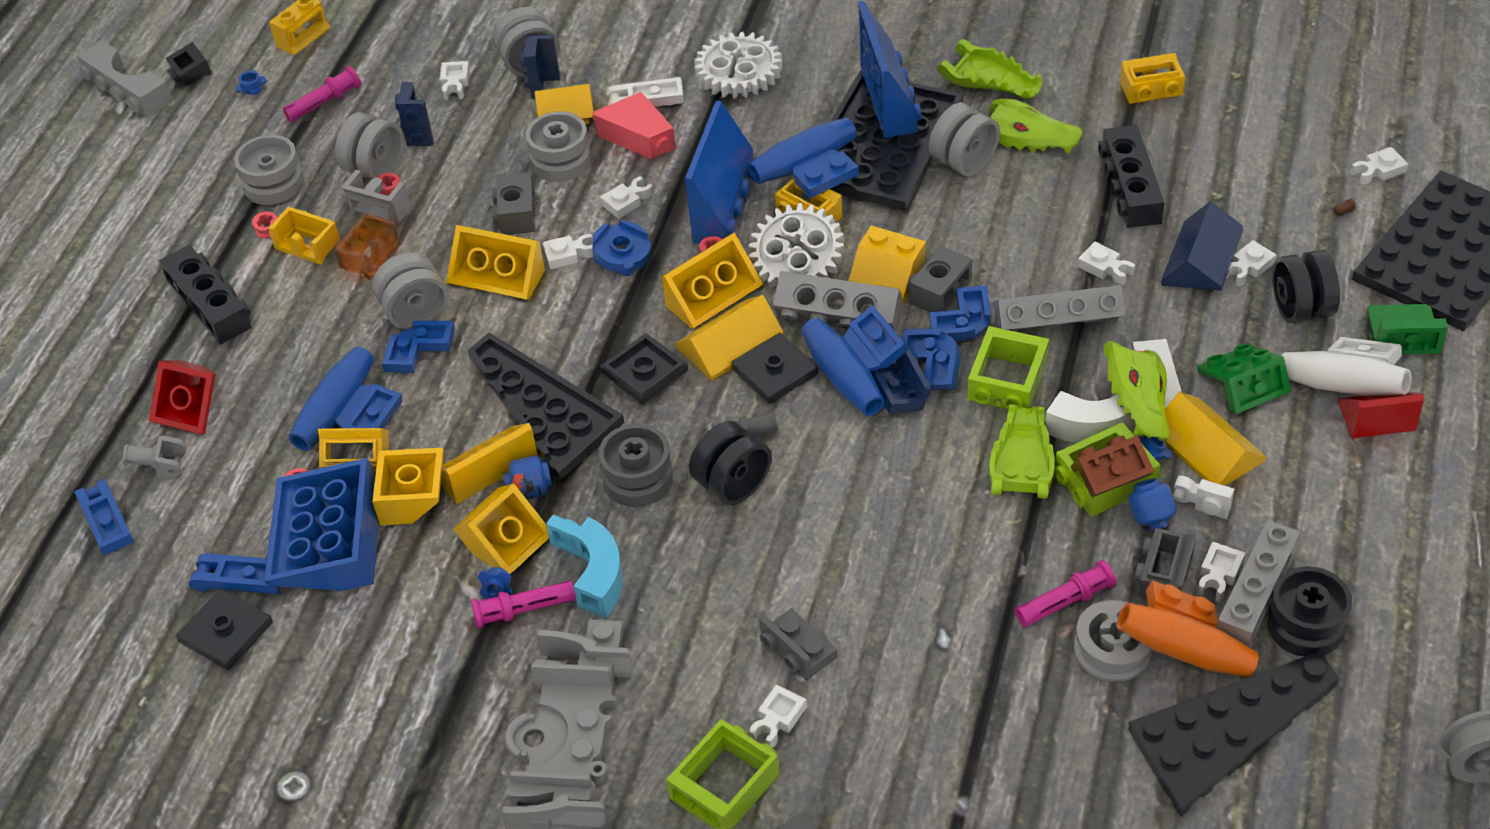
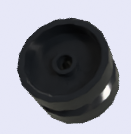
[1272,249,1340,323]
[689,421,772,505]
[1267,566,1352,657]

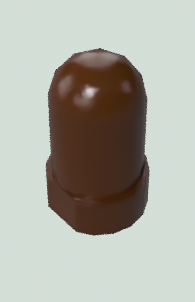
[1333,198,1356,215]

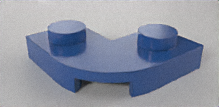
[929,285,991,341]
[382,320,455,373]
[901,328,961,390]

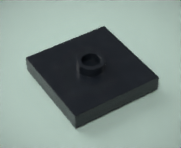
[600,333,688,404]
[731,333,818,404]
[175,588,273,670]

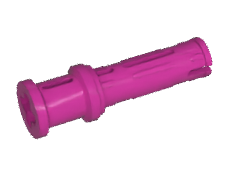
[282,66,362,123]
[1014,560,1117,628]
[471,580,576,629]

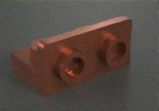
[1070,435,1155,498]

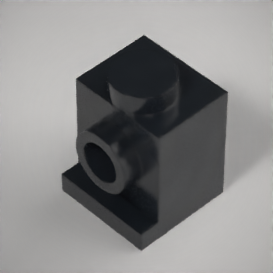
[165,42,212,87]

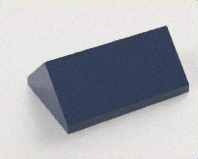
[1161,201,1243,291]

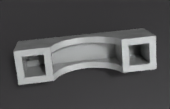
[77,40,173,118]

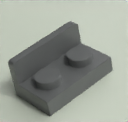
[759,608,838,681]

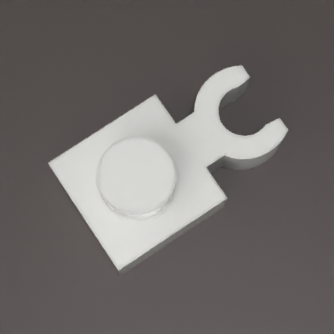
[440,61,470,100]
[1351,147,1408,185]
[600,177,653,219]
[542,234,593,270]
[1226,240,1277,287]
[1078,242,1135,285]
[1173,476,1234,519]
[1198,542,1245,602]
[750,685,807,748]

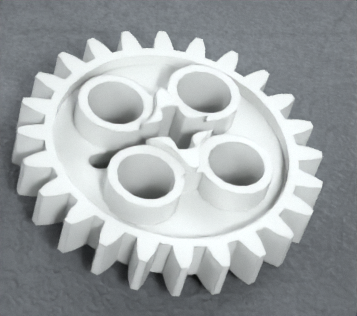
[694,32,782,99]
[749,203,846,289]

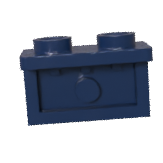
[520,35,561,99]
[395,82,434,146]
[871,346,931,414]

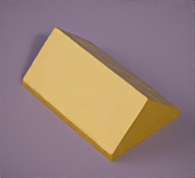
[446,225,545,299]
[662,232,763,329]
[674,295,784,381]
[1165,391,1266,486]
[441,423,538,504]

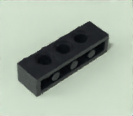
[1098,125,1164,228]
[159,244,252,345]

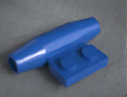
[748,118,859,198]
[801,305,909,416]
[288,346,402,451]

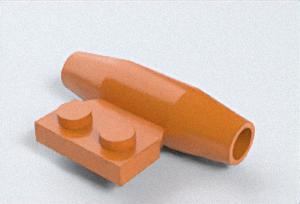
[1117,580,1259,678]

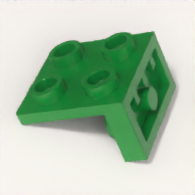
[1367,304,1448,355]
[1197,343,1291,414]

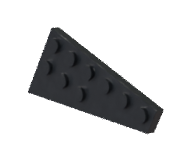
[468,333,624,481]
[1128,651,1339,817]

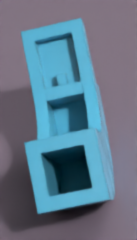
[546,515,623,618]

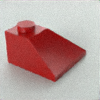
[149,360,216,435]

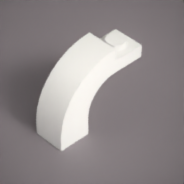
[1045,391,1136,443]

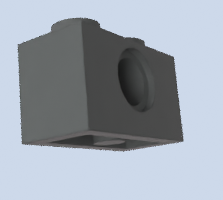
[492,172,536,235]
[908,246,972,312]

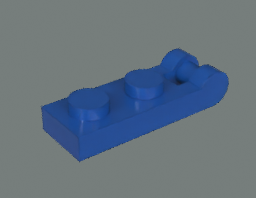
[74,478,134,556]
[189,553,281,594]

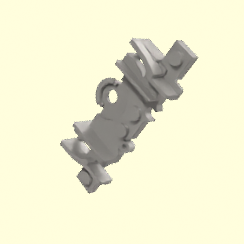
[501,619,634,829]

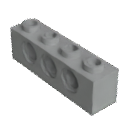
[773,271,903,332]
[993,285,1125,331]
[1216,520,1300,648]

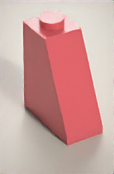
[592,92,676,159]

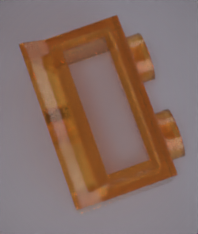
[334,213,400,280]

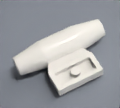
[1282,337,1412,396]

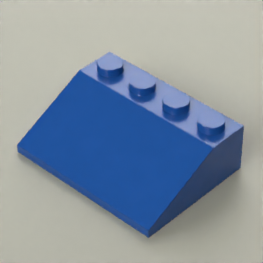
[858,1,922,138]
[685,101,754,244]
[264,458,379,591]

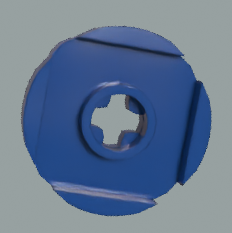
[592,221,651,276]

